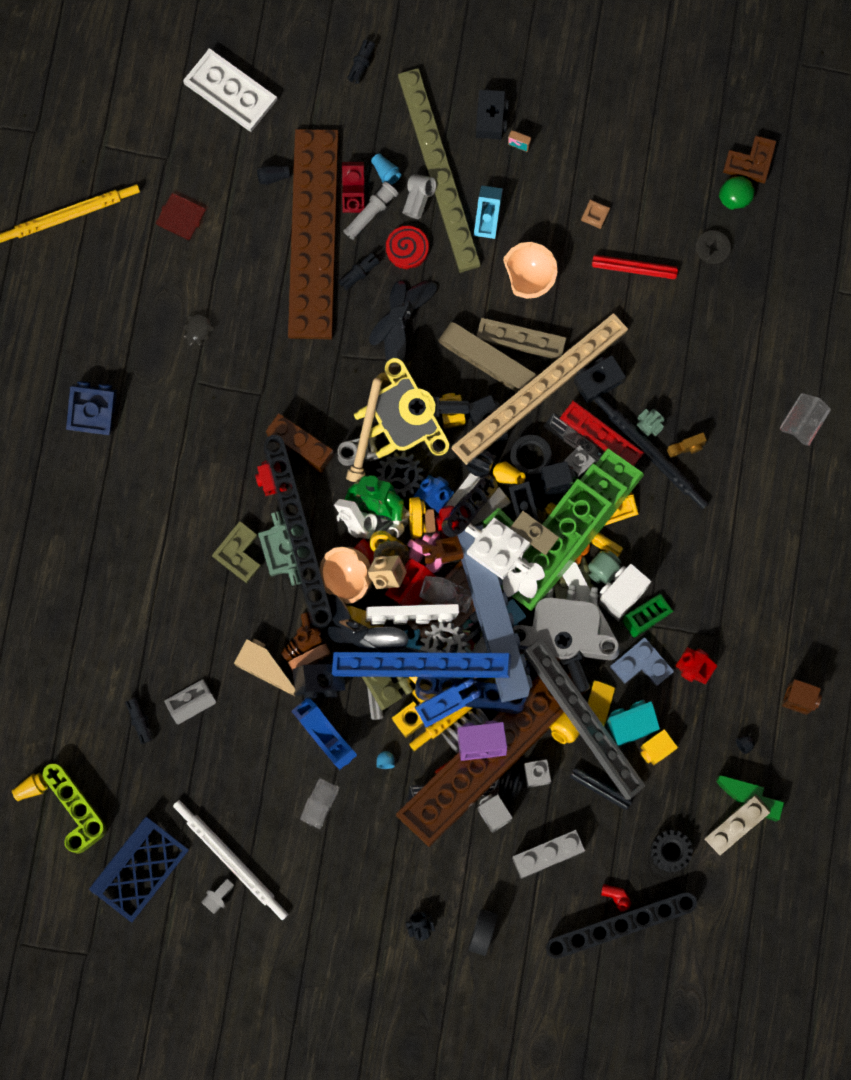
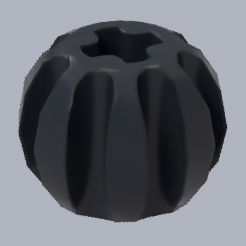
[466,446,497,477]

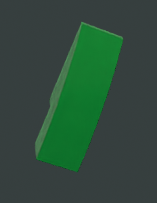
[716,775,784,821]

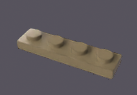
[477,318,566,360]

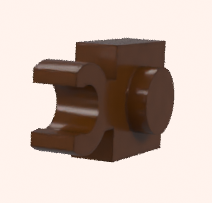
[422,536,464,564]

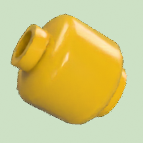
[551,712,580,744]

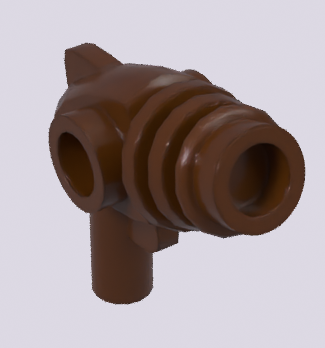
[281,613,322,662]

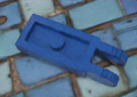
[415,678,481,727]

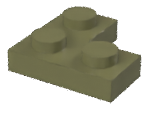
[212,521,261,584]

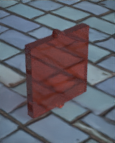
[156,193,206,240]

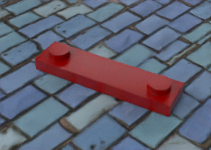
[560,400,644,466]

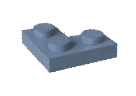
[610,638,674,687]

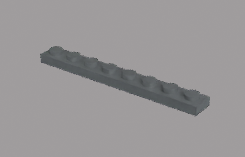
[522,638,645,800]

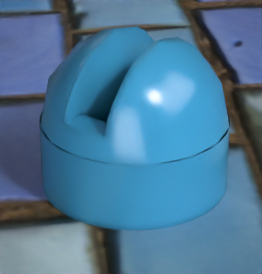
[377,751,395,769]

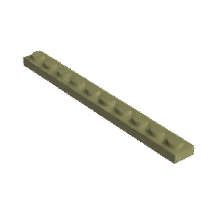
[398,69,480,273]

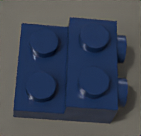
[66,381,117,435]

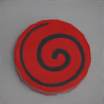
[386,226,429,269]

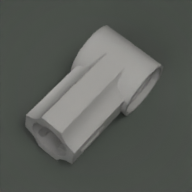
[402,174,436,219]

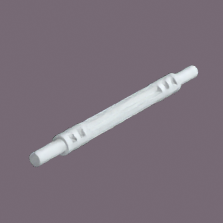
[173,800,289,921]

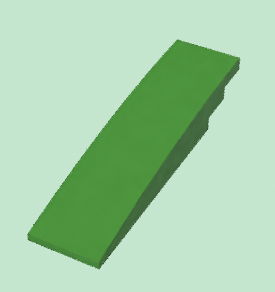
[500,449,644,611]

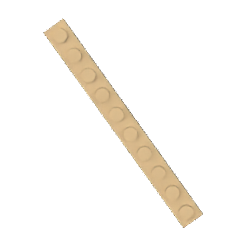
[452,313,628,465]

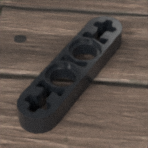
[442,474,498,538]

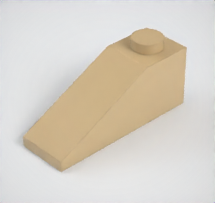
[234,639,296,696]

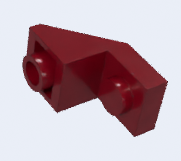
[342,162,364,213]

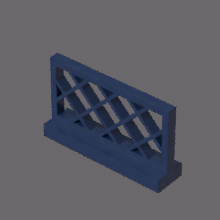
[89,816,189,923]

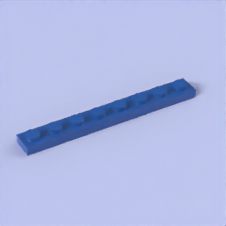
[332,652,511,678]

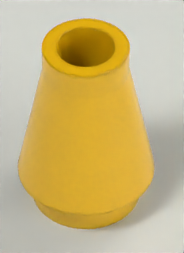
[493,462,525,485]
[12,773,48,801]

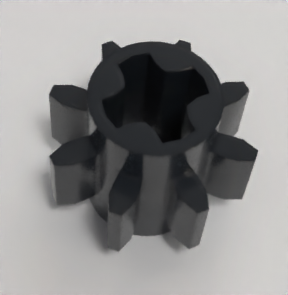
[406,912,435,941]

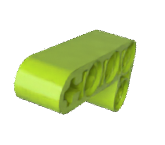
[43,764,106,853]

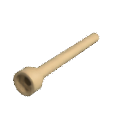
[346,378,382,482]

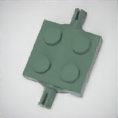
[258,511,309,586]

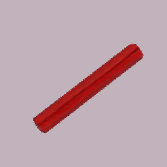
[592,255,678,279]

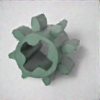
[637,409,664,436]

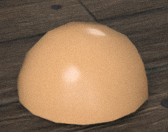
[504,242,558,299]
[320,547,372,604]

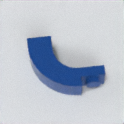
[292,699,357,770]

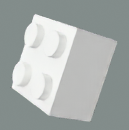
[598,564,651,621]

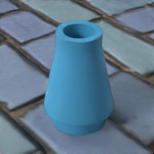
[371,153,401,185]

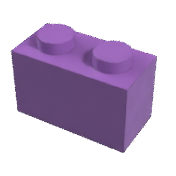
[457,721,507,761]

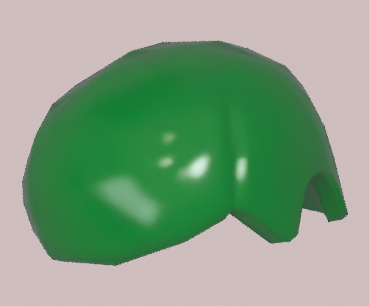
[719,176,755,210]

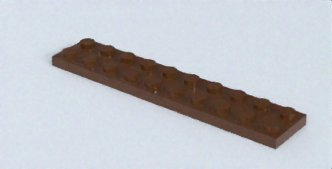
[288,129,338,339]
[396,670,586,847]

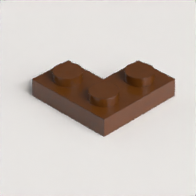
[723,136,776,184]

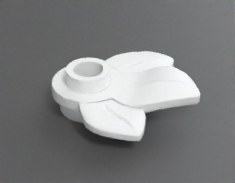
[503,558,545,598]

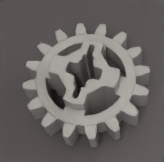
[420,622,470,653]

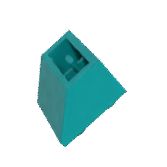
[606,700,660,747]

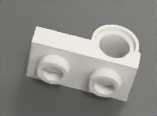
[334,499,377,539]

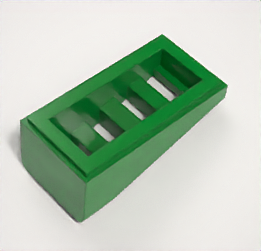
[622,594,673,638]

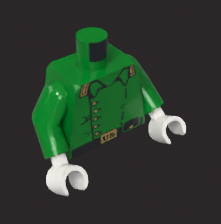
[337,476,404,538]

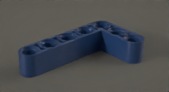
[415,645,531,714]

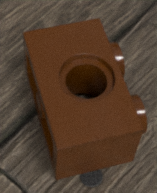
[781,679,822,715]

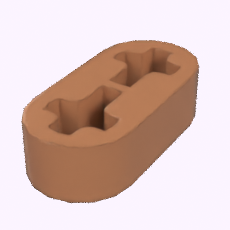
[288,644,331,672]

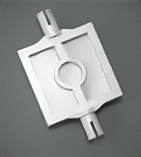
[465,518,532,579]

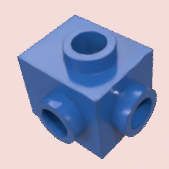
[413,475,454,514]

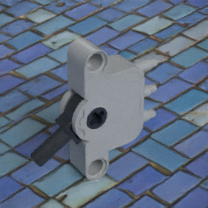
[513,584,620,693]

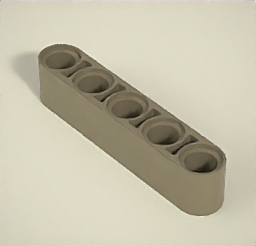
[438,322,537,393]

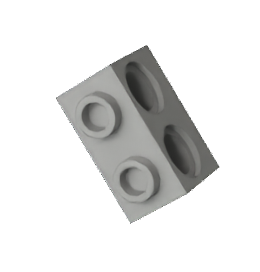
[478,794,512,833]

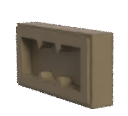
[510,511,559,556]

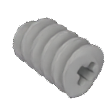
[442,708,489,753]

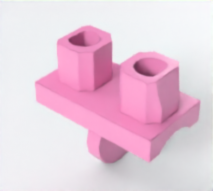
[407,533,449,573]

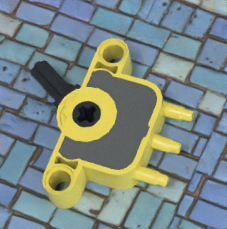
[354,358,470,458]

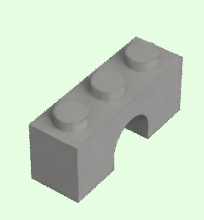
[512,830,585,879]

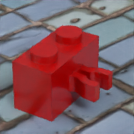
[385,558,438,606]

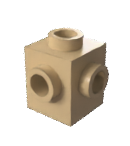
[368,555,407,589]

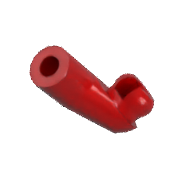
[601,884,631,912]

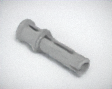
[343,181,398,240]

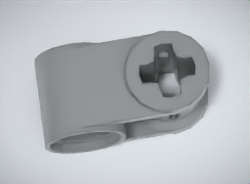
[338,436,379,466]

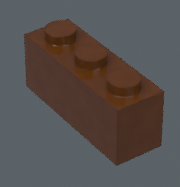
[266,413,334,473]

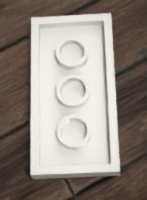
[183,48,277,132]
[365,604,459,626]

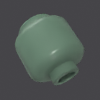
[588,551,621,584]

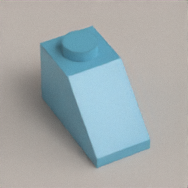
[474,186,503,239]

